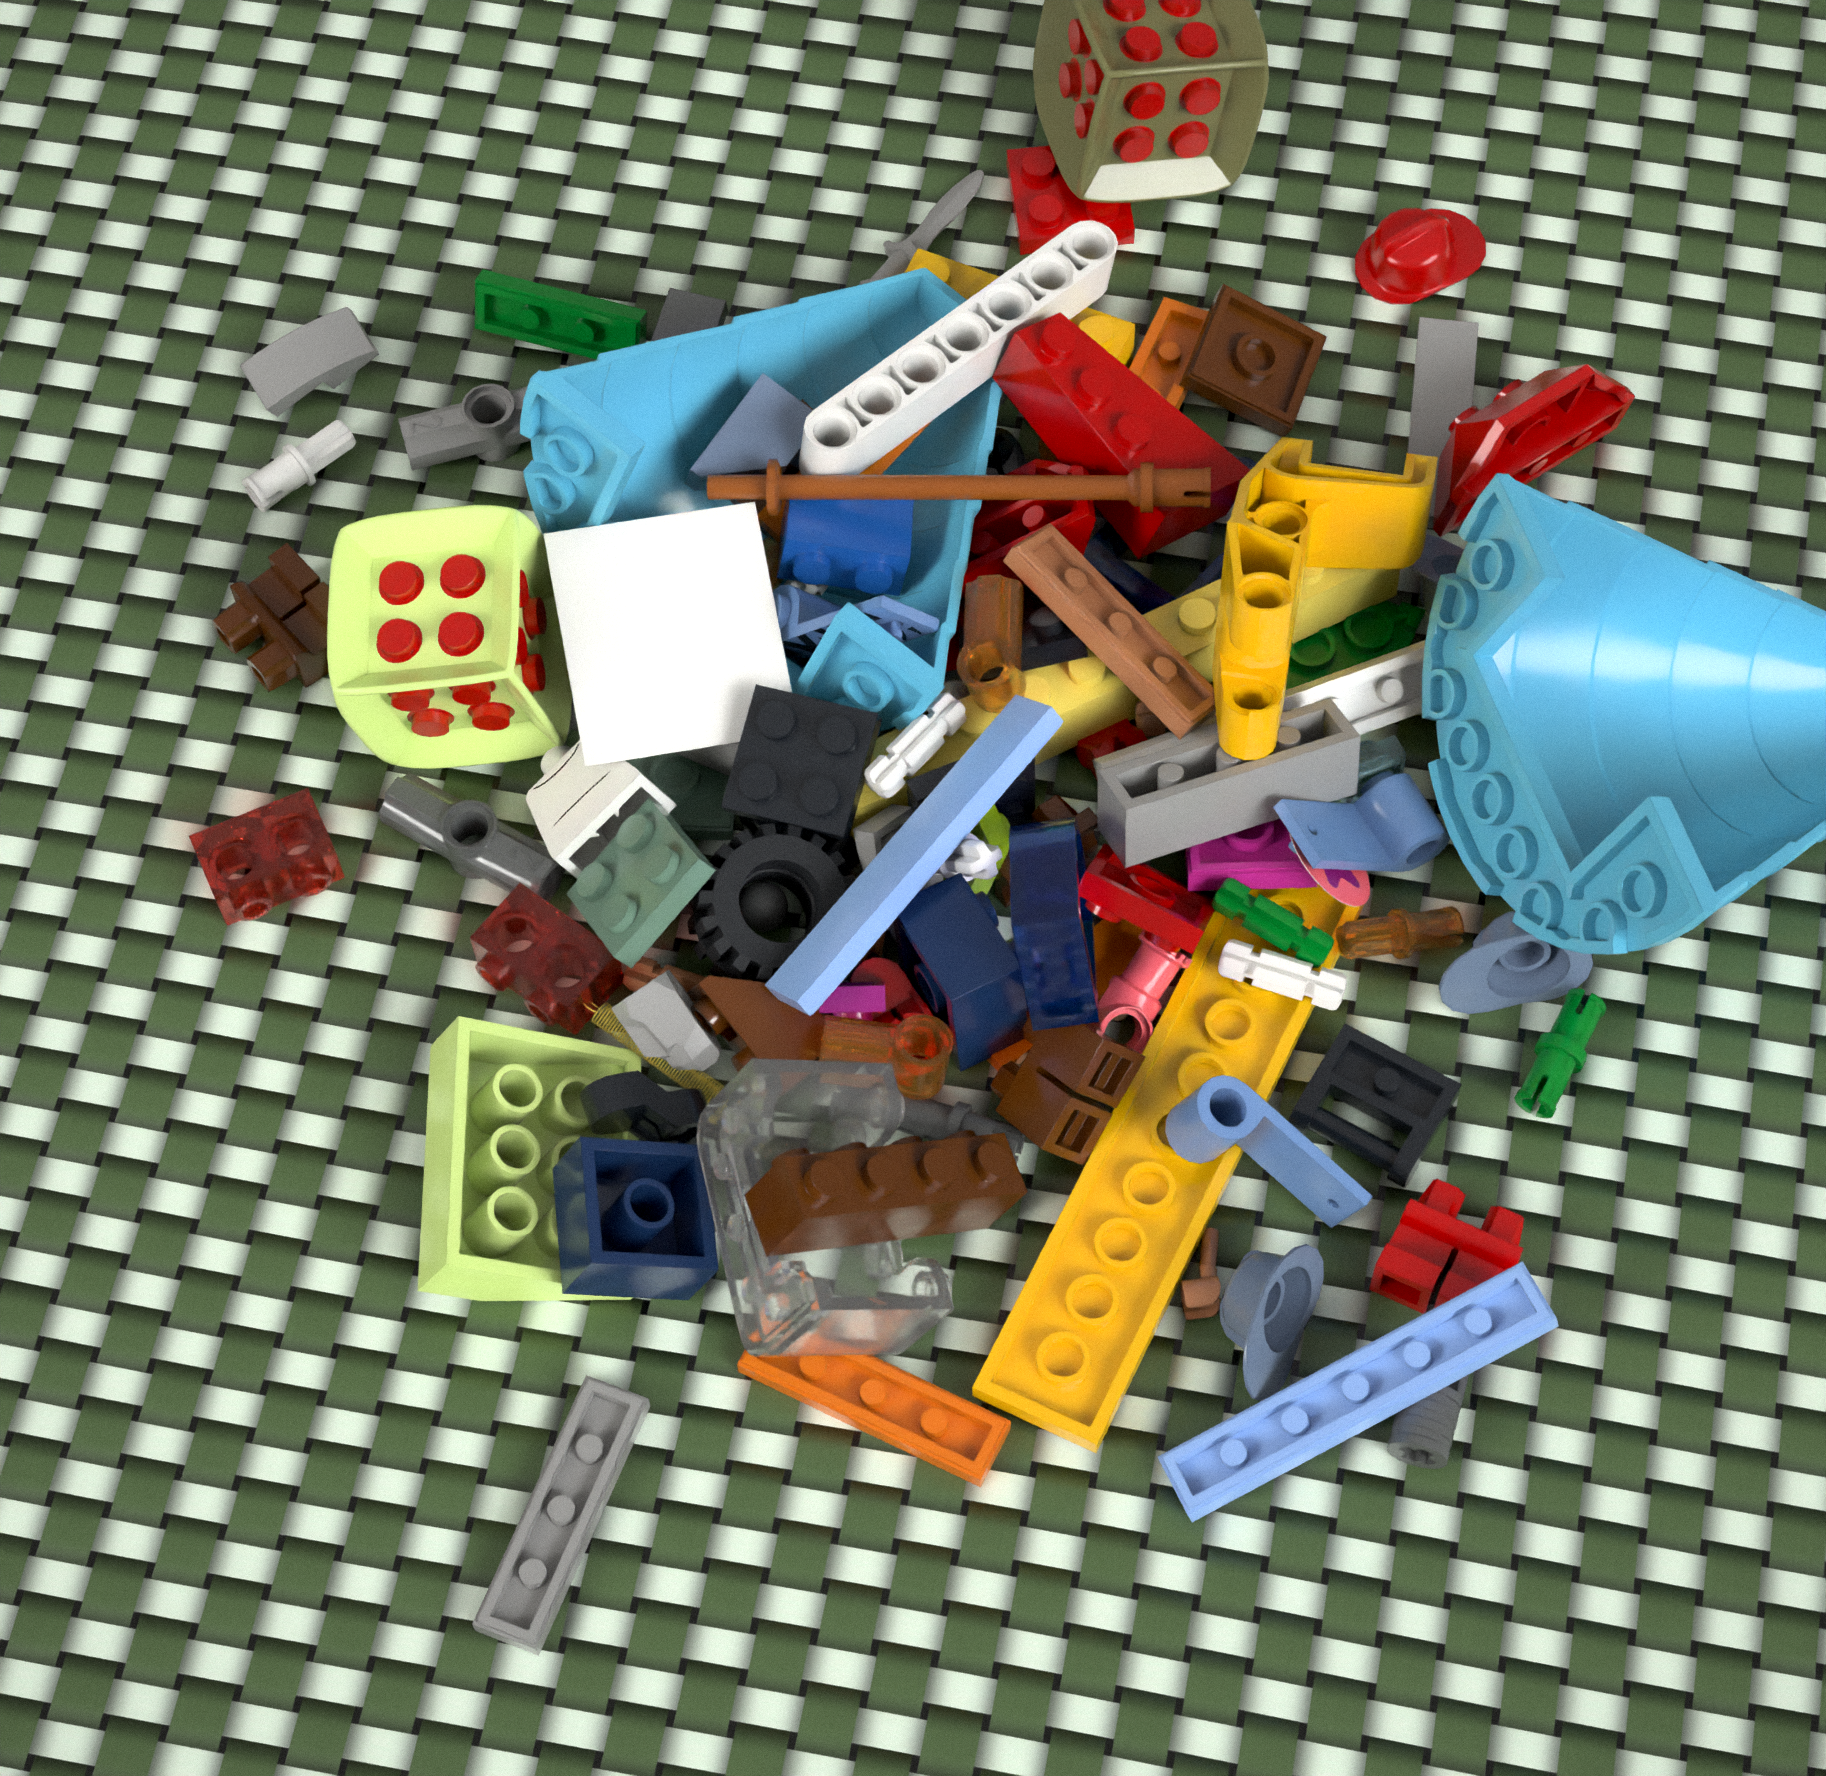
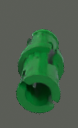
[1514,988,1607,1119]

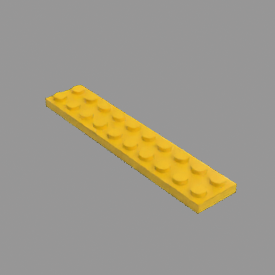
[972,883,1364,1453]

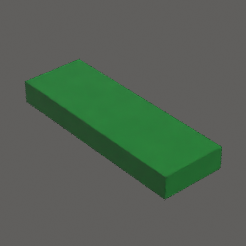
[475,269,647,360]

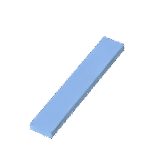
[765,695,1064,1016]
[1158,1261,1559,1522]

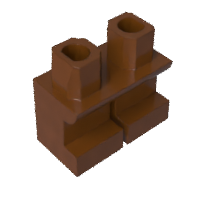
[212,543,329,692]
[990,1007,1146,1166]

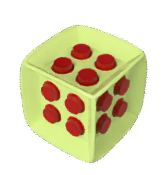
[327,505,572,769]

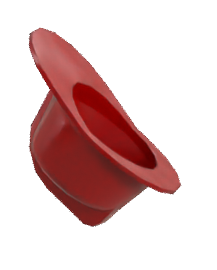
[1355,208,1486,305]

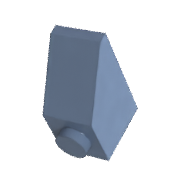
[685,373,813,491]

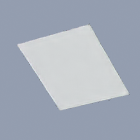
[543,502,792,767]

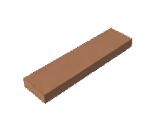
[1003,523,1216,740]

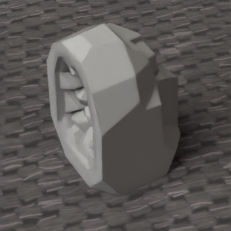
[611,970,722,1072]

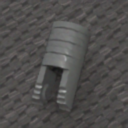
[1387,1375,1469,1469]

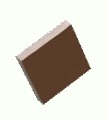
[1179,284,1327,437]

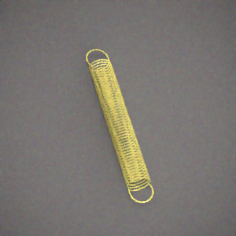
[582,1000,737,1111]

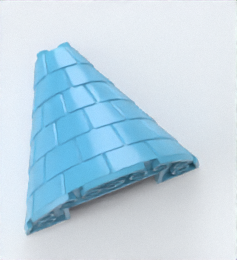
[520,267,1003,735]
[1422,473,1826,955]

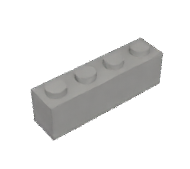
[1098,698,1361,868]

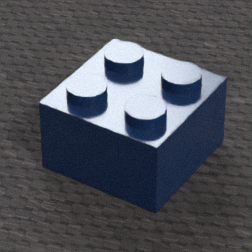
[893,873,1033,1072]
[552,1136,719,1300]

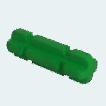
[1211,878,1334,968]

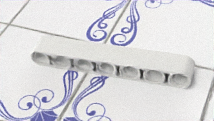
[799,220,1118,475]

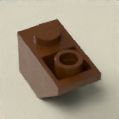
[687,975,841,1094]

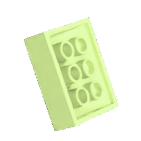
[417,1016,641,1301]

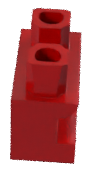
[1369,1179,1524,1314]

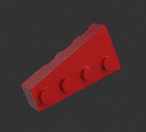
[992,312,1250,559]

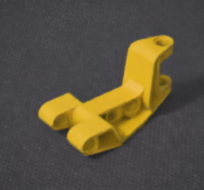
[1212,436,1438,760]

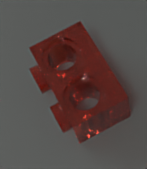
[189,788,345,926]
[470,883,624,1035]

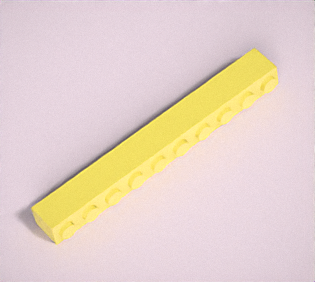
[850,567,1400,840]

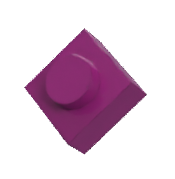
[819,981,886,1025]

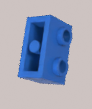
[777,500,914,596]

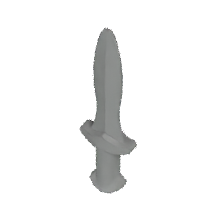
[860,170,984,285]

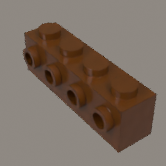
[744,1130,1028,1257]

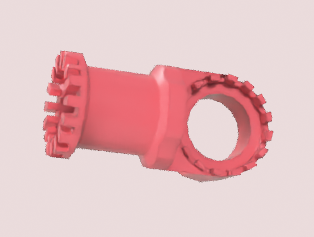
[1089,929,1193,1054]

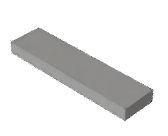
[1407,317,1479,531]
[472,1375,650,1656]

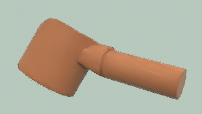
[1180,1228,1221,1320]

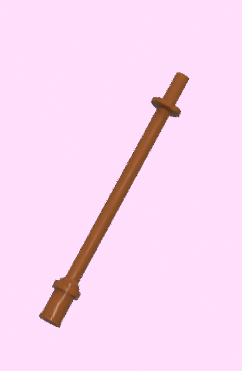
[707,459,1211,516]

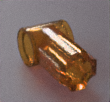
[956,574,1027,713]
[818,1014,954,1100]

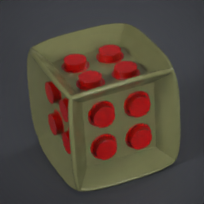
[1033,0,1269,203]

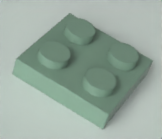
[566,797,716,969]

